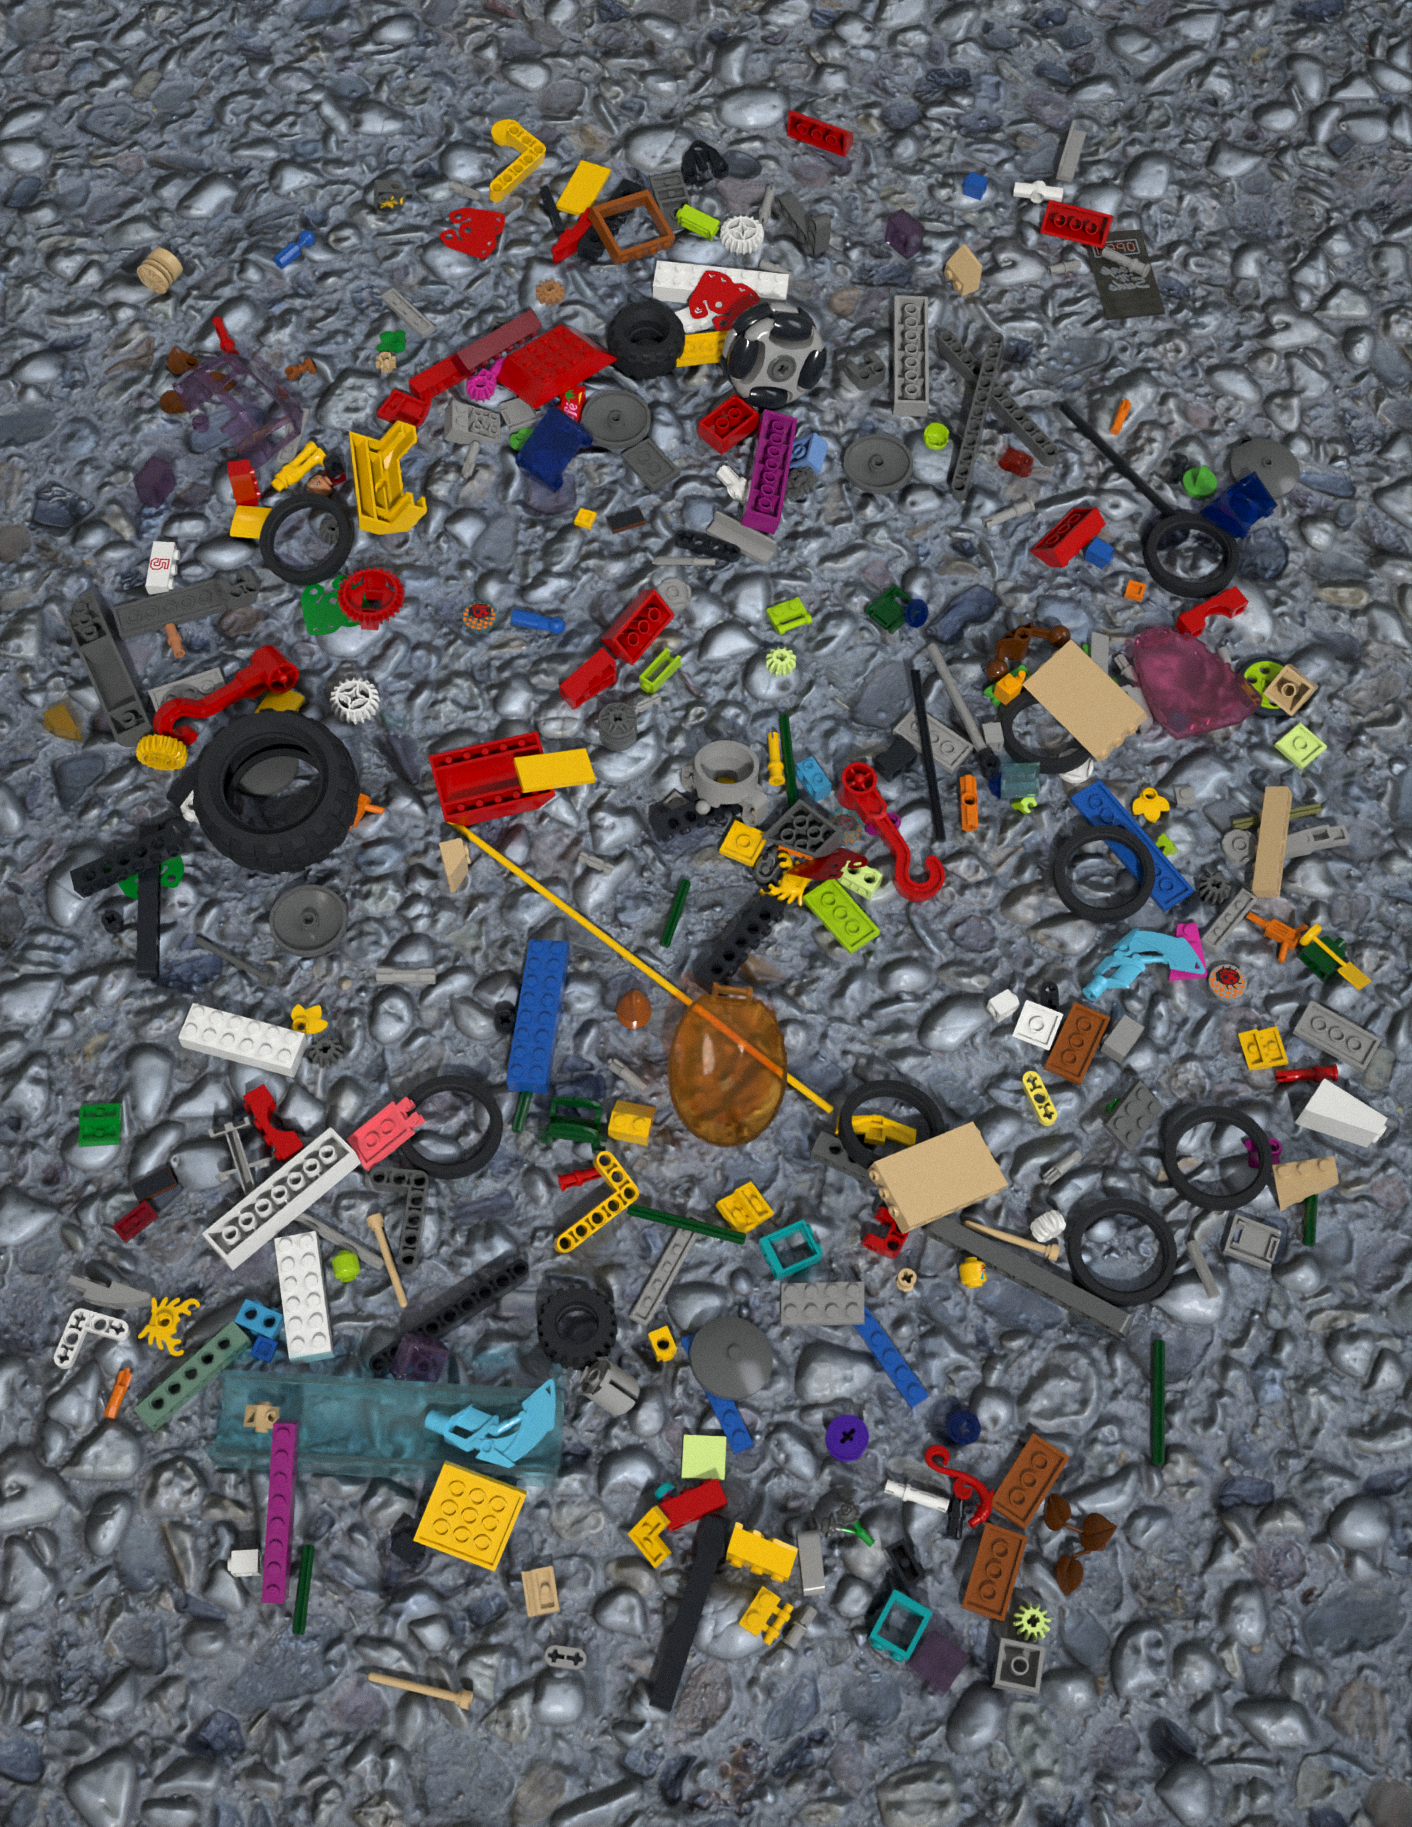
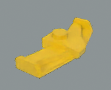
[835,1114,917,1147]

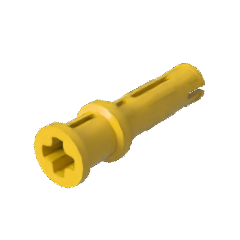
[767,732,785,786]

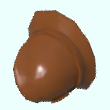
[616,988,652,1030]

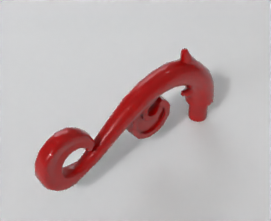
[924,1445,994,1528]

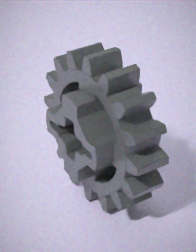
[784,466,817,500]

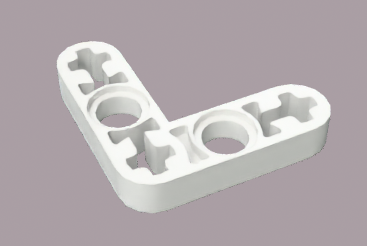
[54,1308,131,1369]

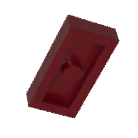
[111,1201,159,1244]

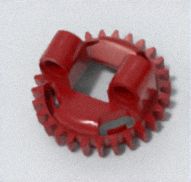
[338,566,405,631]

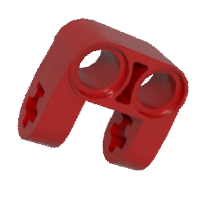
[861,1207,910,1259]

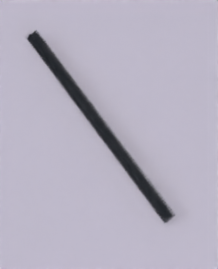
[1059,402,1177,518]
[910,669,946,842]

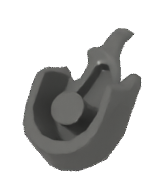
[754,847,780,883]

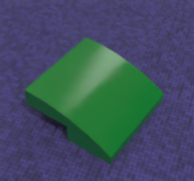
[78,1103,122,1147]

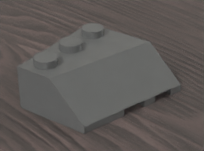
[761,799,843,858]

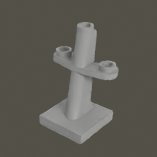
[208,1117,271,1197]

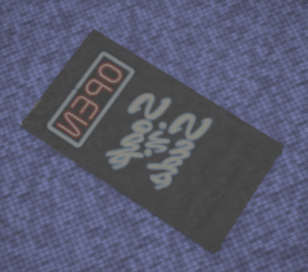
[1085,229,1165,320]

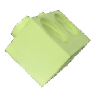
[837,861,883,900]

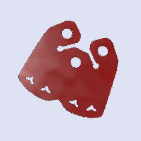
[439,208,505,259]
[689,271,760,331]
[787,848,868,880]

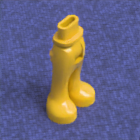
[270,441,328,492]

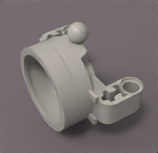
[681,740,768,828]

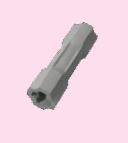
[376,966,437,984]

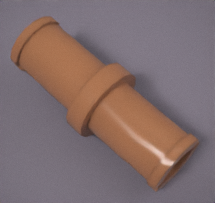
[164,623,185,658]

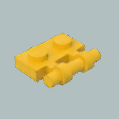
[738,1586,794,1646]

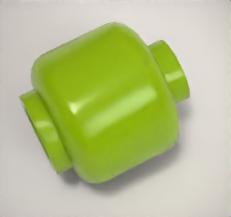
[332,1250,361,1282]

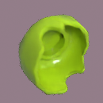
[923,422,949,451]

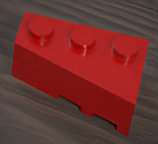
[559,647,617,710]

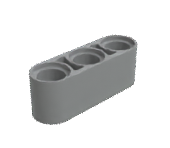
[796,1530,826,1596]

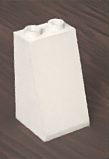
[1295,1078,1388,1148]

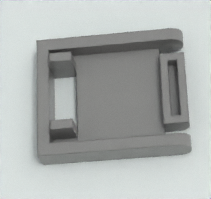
[498,398,549,435]
[1222,1214,1282,1270]

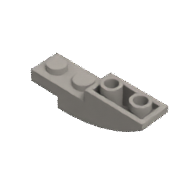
[1284,824,1350,859]
[67,1275,153,1309]

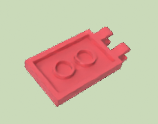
[347,1096,425,1171]

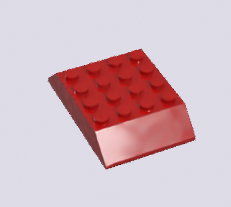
[496,324,617,410]
[428,731,556,826]

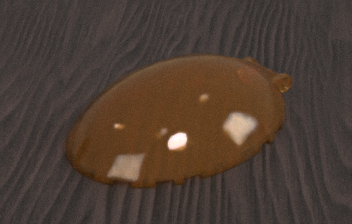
[668,982,788,1148]

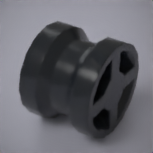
[101,910,124,934]

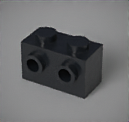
[874,739,918,783]
[883,1538,926,1592]

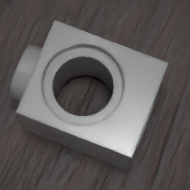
[980,722,1004,751]

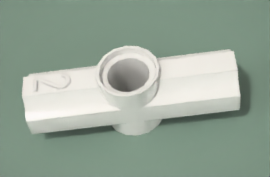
[1013,181,1064,203]
[716,465,748,506]

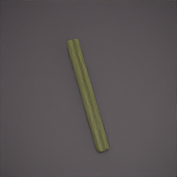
[1232,803,1322,830]

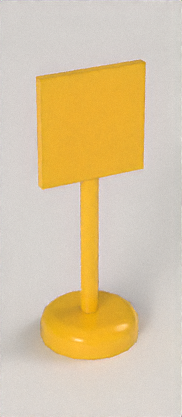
[1299,923,1372,990]

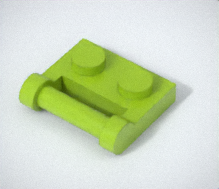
[766,597,812,636]

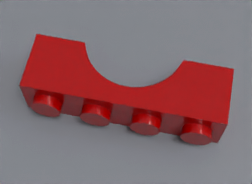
[1175,586,1249,642]
[243,1084,305,1164]

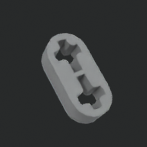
[545,1645,587,1671]

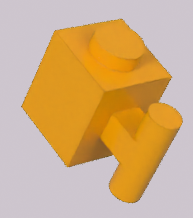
[993,671,1026,706]

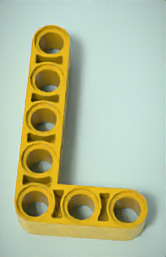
[489,123,546,203]
[553,1151,639,1253]

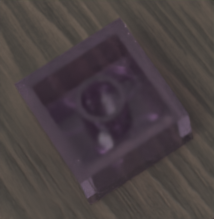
[885,208,925,260]
[133,455,177,510]
[389,1332,450,1390]
[906,1629,970,1697]

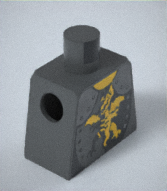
[373,179,412,215]

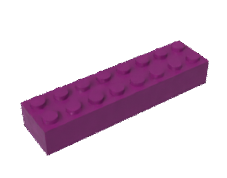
[740,409,797,534]

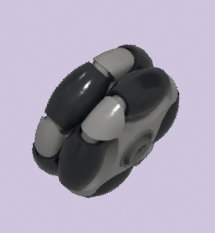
[720,302,827,409]

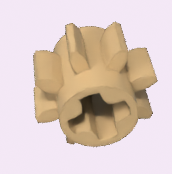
[375,352,396,373]

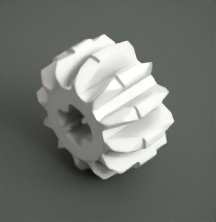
[1030,1210,1066,1242]

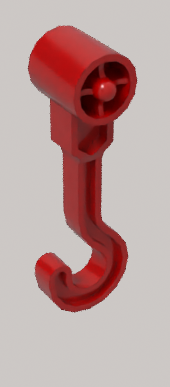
[153,645,299,746]
[836,762,945,902]

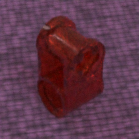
[998,448,1033,478]

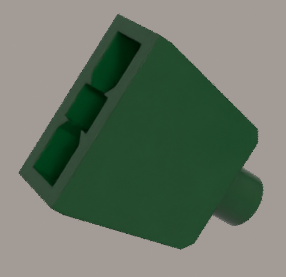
[1298,936,1347,983]

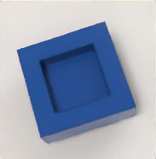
[250,1335,279,1363]

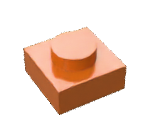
[1124,580,1146,602]

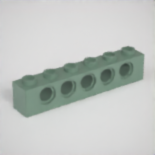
[134,1321,252,1432]

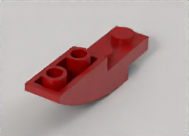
[551,207,592,263]

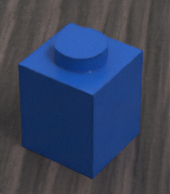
[962,172,988,200]
[1084,537,1114,569]

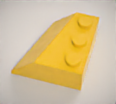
[726,1522,798,1583]

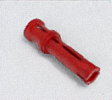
[212,316,239,362]
[1275,1064,1338,1083]
[557,1163,617,1192]

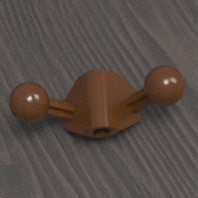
[985,622,1071,683]

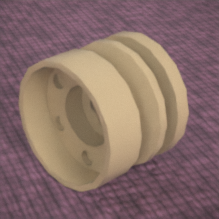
[137,247,183,294]

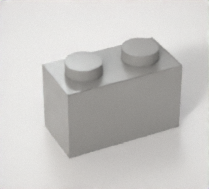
[1100,1014,1145,1064]

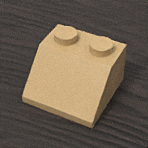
[944,244,983,296]
[1263,663,1319,716]
[439,838,471,893]

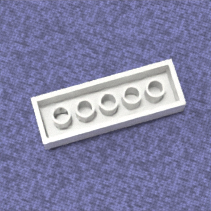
[178,1003,308,1078]
[274,1231,334,1365]

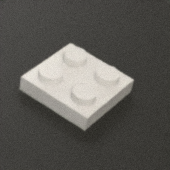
[1012,1000,1063,1051]

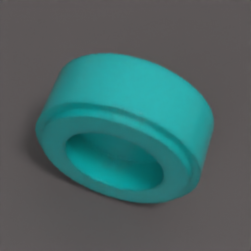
[654,1481,675,1503]

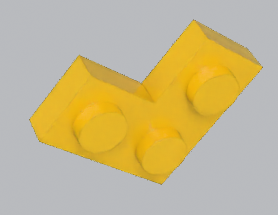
[628,1505,672,1568]

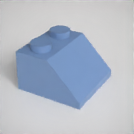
[789,432,828,474]

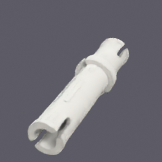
[884,1479,950,1513]

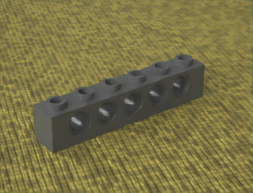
[810,1131,885,1188]

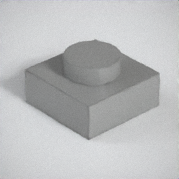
[1173,787,1196,807]

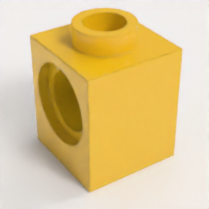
[648,1326,677,1362]

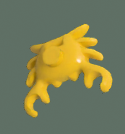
[759,852,813,906]
[138,1297,201,1357]

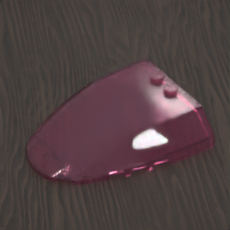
[1132,627,1263,740]

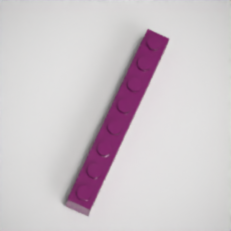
[262,1419,300,1604]

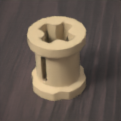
[896,1268,917,1292]

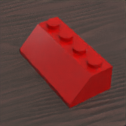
[787,110,854,157]
[1040,200,1114,249]
[1030,507,1106,568]
[600,589,675,665]

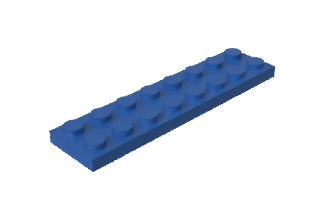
[1070,780,1194,912]

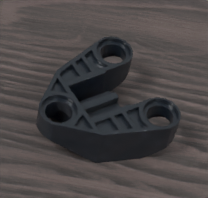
[683,140,729,183]

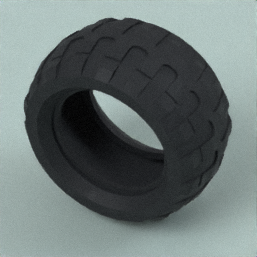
[192,708,360,875]

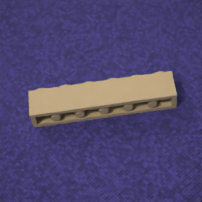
[1250,786,1292,898]

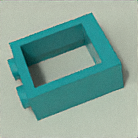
[758,1219,823,1281]
[868,1589,933,1663]

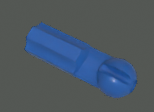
[273,230,315,269]
[511,609,565,635]

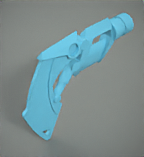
[1082,928,1205,1001]
[425,1379,556,1468]

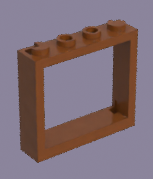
[588,189,676,265]

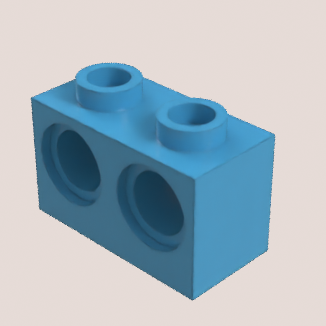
[795,756,832,803]
[234,1299,285,1341]

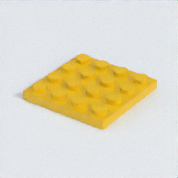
[413,1460,527,1571]

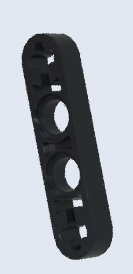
[539,185,565,237]
[675,530,741,563]

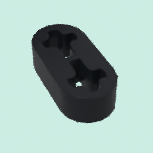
[1039,981,1059,1012]

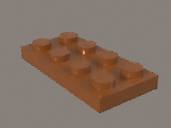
[1044,1002,1111,1085]
[992,1433,1070,1530]
[961,1522,1028,1623]

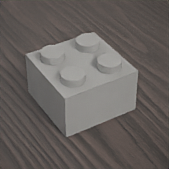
[991,1638,1045,1696]

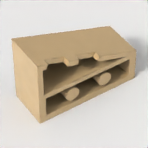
[1272,1156,1339,1212]

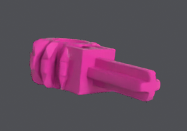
[466,357,505,403]

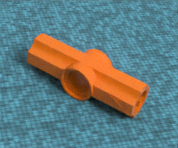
[959,775,978,832]

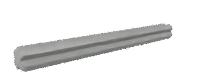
[294,1212,385,1270]

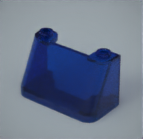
[515,406,594,493]
[1200,471,1278,540]

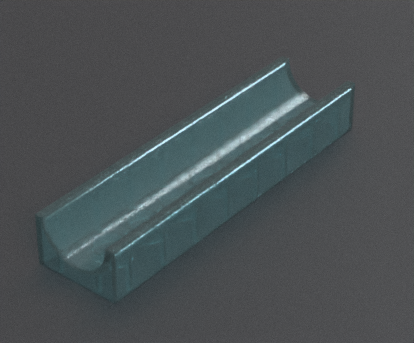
[208,1369,566,1488]

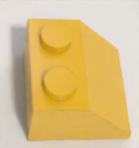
[608,1100,656,1146]

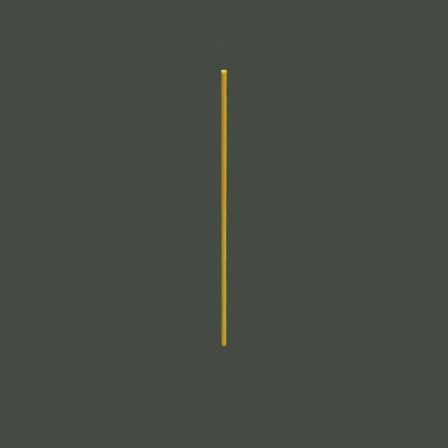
[447,822,834,1114]

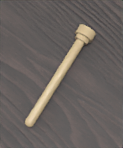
[366,1213,408,1308]
[963,1220,1061,1262]
[367,1672,473,1710]

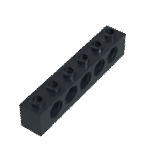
[577,179,641,263]
[649,799,743,842]
[70,825,186,898]
[694,893,785,995]

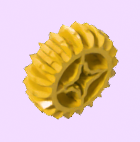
[136,734,188,771]

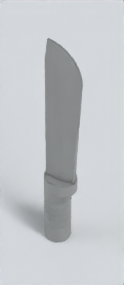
[652,556,715,566]

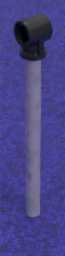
[927,643,1001,780]

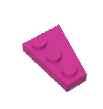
[1168,923,1207,981]

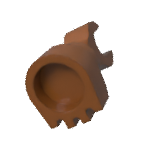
[285,357,317,380]

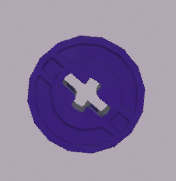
[825,1415,869,1462]

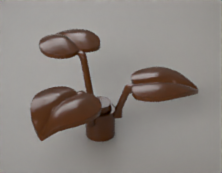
[160,346,237,414]
[1043,1493,1117,1596]

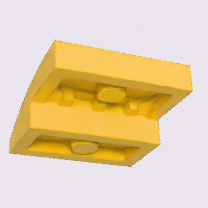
[230,505,272,539]
[254,690,305,714]
[1238,1026,1288,1071]
[715,1181,774,1234]

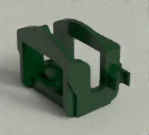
[538,1096,607,1154]

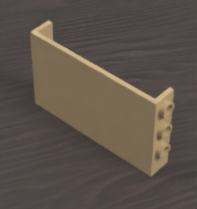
[1022,640,1148,763]
[867,1122,1008,1234]

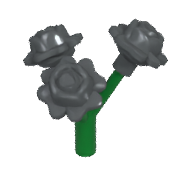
[820,1485,875,1547]

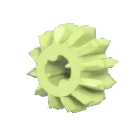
[766,646,796,677]
[1013,1602,1051,1642]

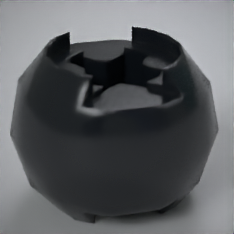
[493,1010,516,1035]

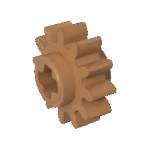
[536,279,565,307]

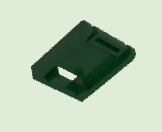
[865,585,920,635]

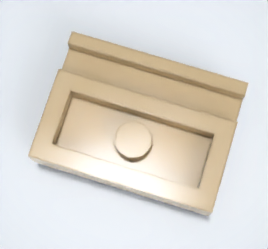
[521,1566,560,1618]

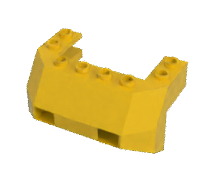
[349,420,427,535]

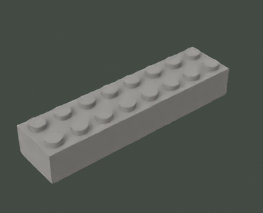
[893,295,929,417]

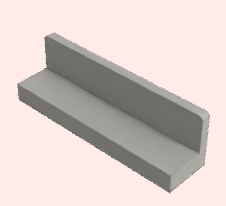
[1056,120,1086,183]
[707,511,776,566]

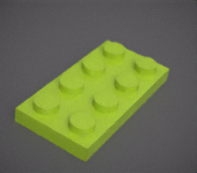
[802,876,881,955]

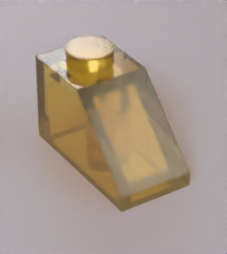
[43,704,83,742]

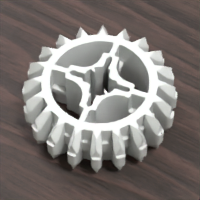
[720,214,764,255]
[329,677,380,725]

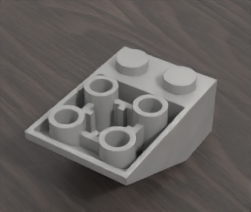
[444,400,500,444]

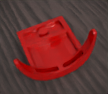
[376,388,432,430]

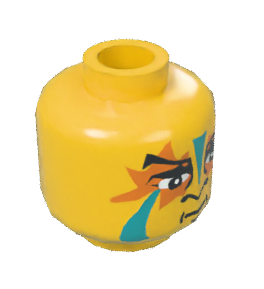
[959,1257,987,1288]

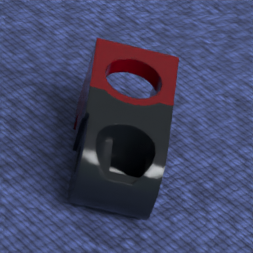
[323,454,346,487]

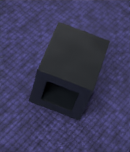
[390,1532,426,1569]

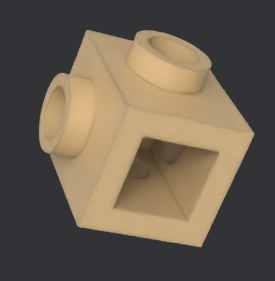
[243,1401,280,1433]

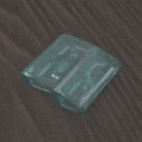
[1001,762,1040,799]

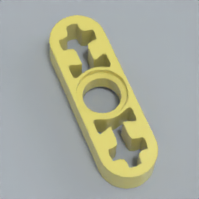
[1021,1071,1057,1126]

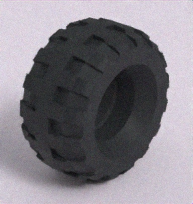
[607,301,685,379]

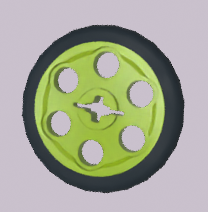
[1235,657,1288,717]

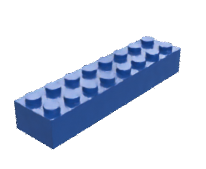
[506,939,570,1094]

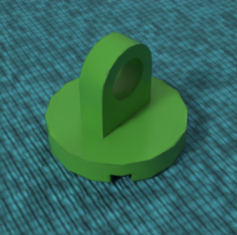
[1182,465,1217,499]

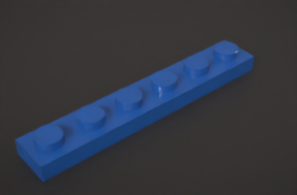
[853,1305,929,1409]
[680,1331,754,1455]

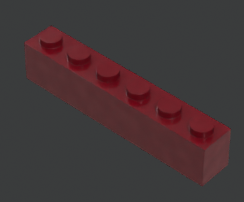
[451,309,542,377]

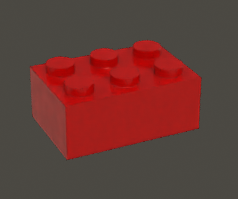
[698,394,759,455]

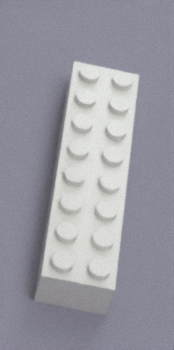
[653,261,789,305]
[202,1127,361,1270]

